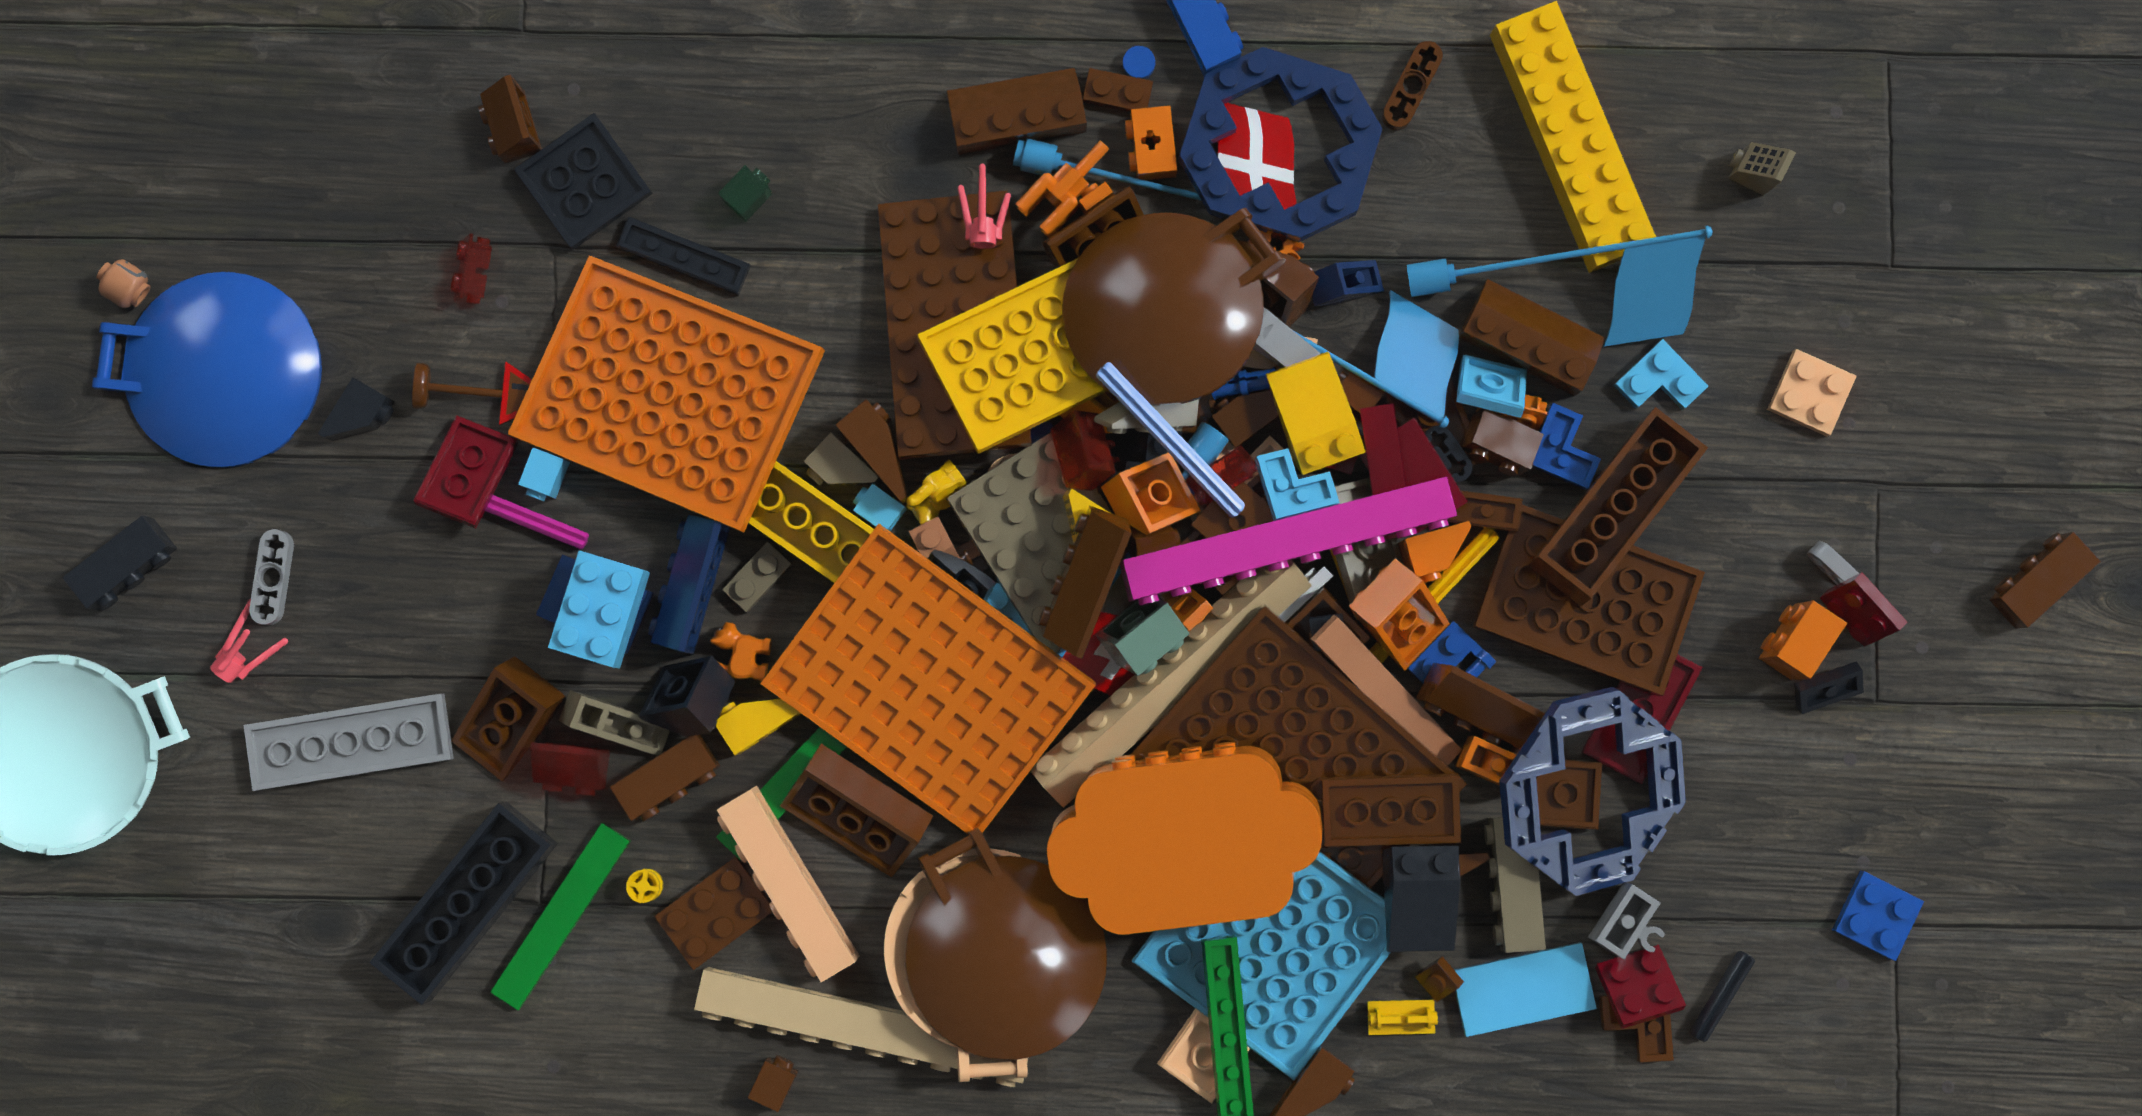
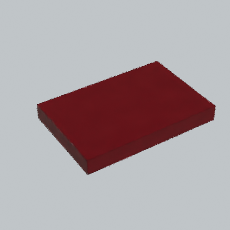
[413,415,518,529]
[1359,418,1468,537]

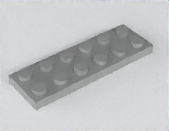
[243,694,454,791]

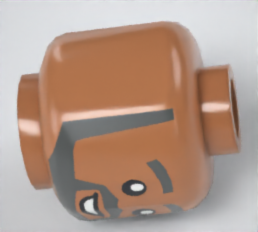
[96,259,150,308]

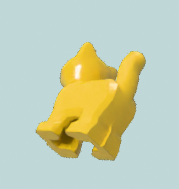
[906,460,967,525]

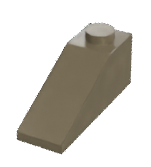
[559,690,670,756]

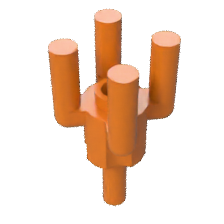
[1015,140,1109,238]

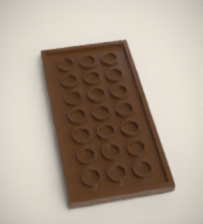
[878,190,1032,460]

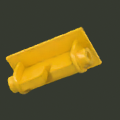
[1367,999,1438,1035]

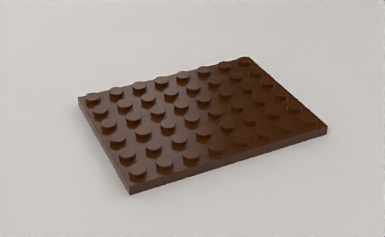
[1131,605,1467,888]

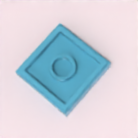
[1456,355,1527,418]

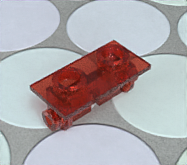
[450,233,493,304]
[1185,445,1257,506]

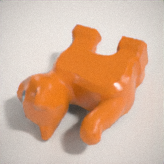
[710,622,772,681]

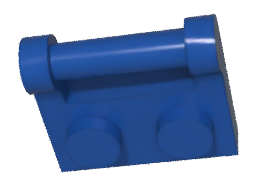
[1407,621,1496,684]

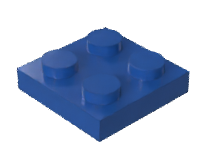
[1832,871,1924,961]

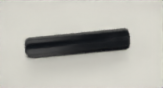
[1690,951,1755,1042]

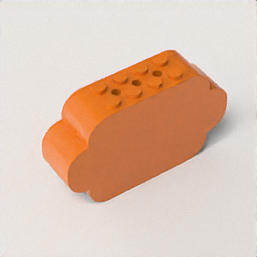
[1047,742,1323,935]

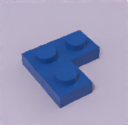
[1532,403,1601,490]

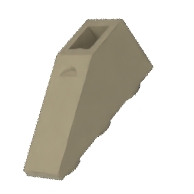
[1094,399,1199,434]

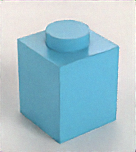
[518,448,570,501]
[853,483,907,532]

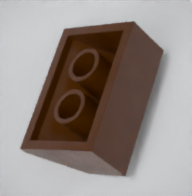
[1042,186,1144,268]

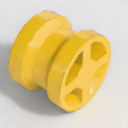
[626,869,663,903]

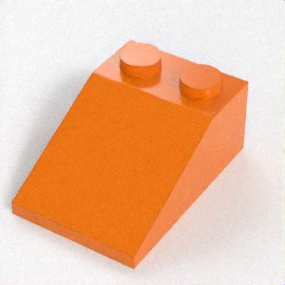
[1349,558,1450,671]

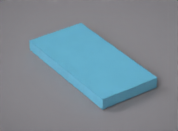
[1454,942,1597,1037]

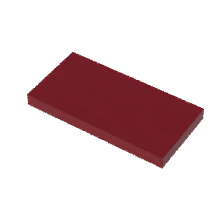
[1581,654,1703,784]

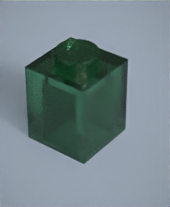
[718,165,773,222]

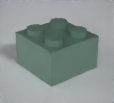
[1095,599,1190,676]

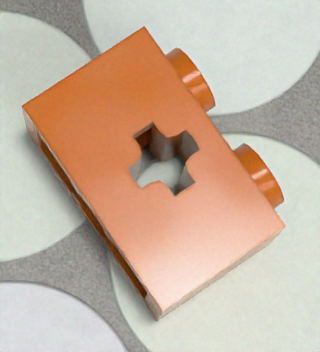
[1125,106,1177,180]

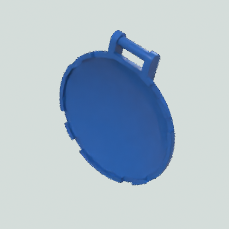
[92,272,322,468]

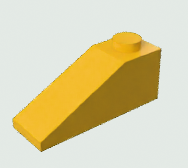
[716,699,801,755]

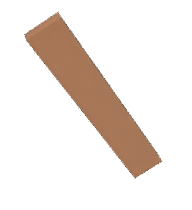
[1311,615,1462,765]

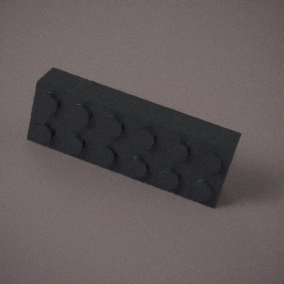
[369,802,558,1005]

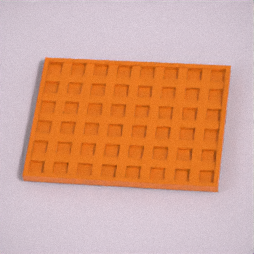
[761,523,1096,834]

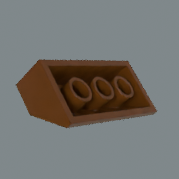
[947,68,1087,155]
[1459,279,1605,396]
[1038,505,1132,659]
[1416,662,1545,755]
[780,744,933,877]

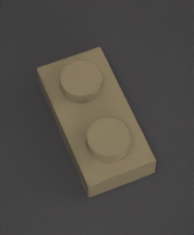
[722,542,793,613]

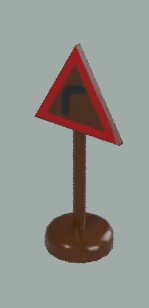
[412,362,532,426]

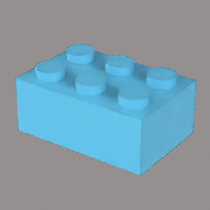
[548,550,650,669]

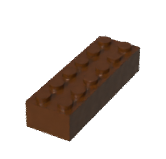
[1529,407,1708,607]

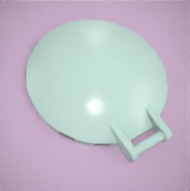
[0,654,190,855]

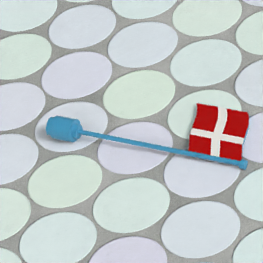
[1013,103,1297,210]

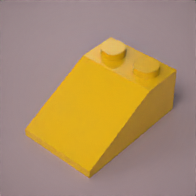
[1265,352,1365,475]

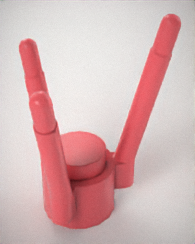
[958,163,1011,249]
[210,599,288,683]

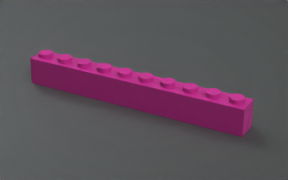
[1119,477,1457,606]

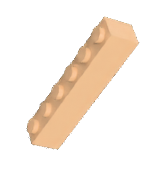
[717,785,860,982]

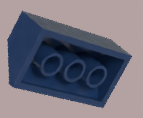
[648,515,731,654]

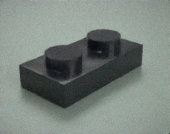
[1794,661,1864,714]

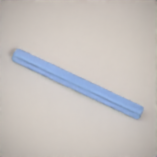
[1096,362,1245,518]

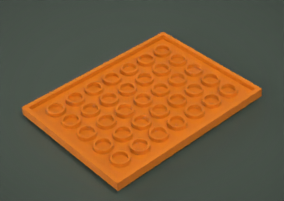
[508,255,825,533]

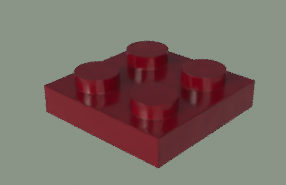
[1820,572,1908,647]
[1595,945,1686,1029]

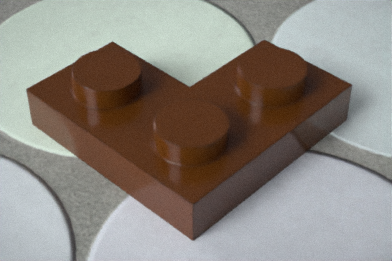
[1599,995,1674,1062]

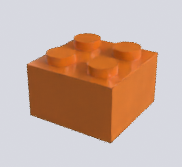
[1759,600,1847,680]

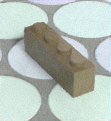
[1484,816,1546,953]

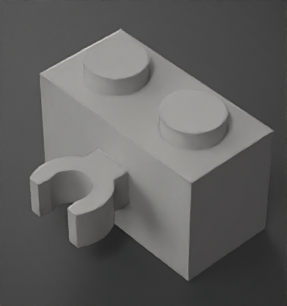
[1588,882,1665,959]

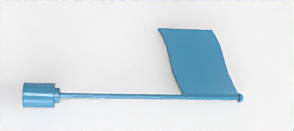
[1407,226,1713,347]
[1294,290,1459,428]

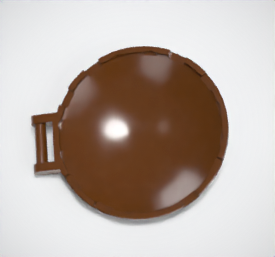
[1062,208,1286,406]
[905,827,1107,1060]

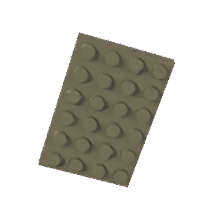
[946,428,1161,653]

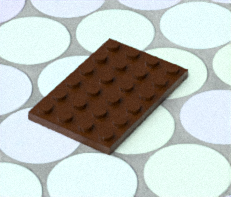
[1473,505,1705,697]

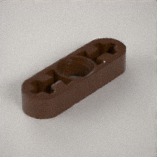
[1382,41,1443,131]

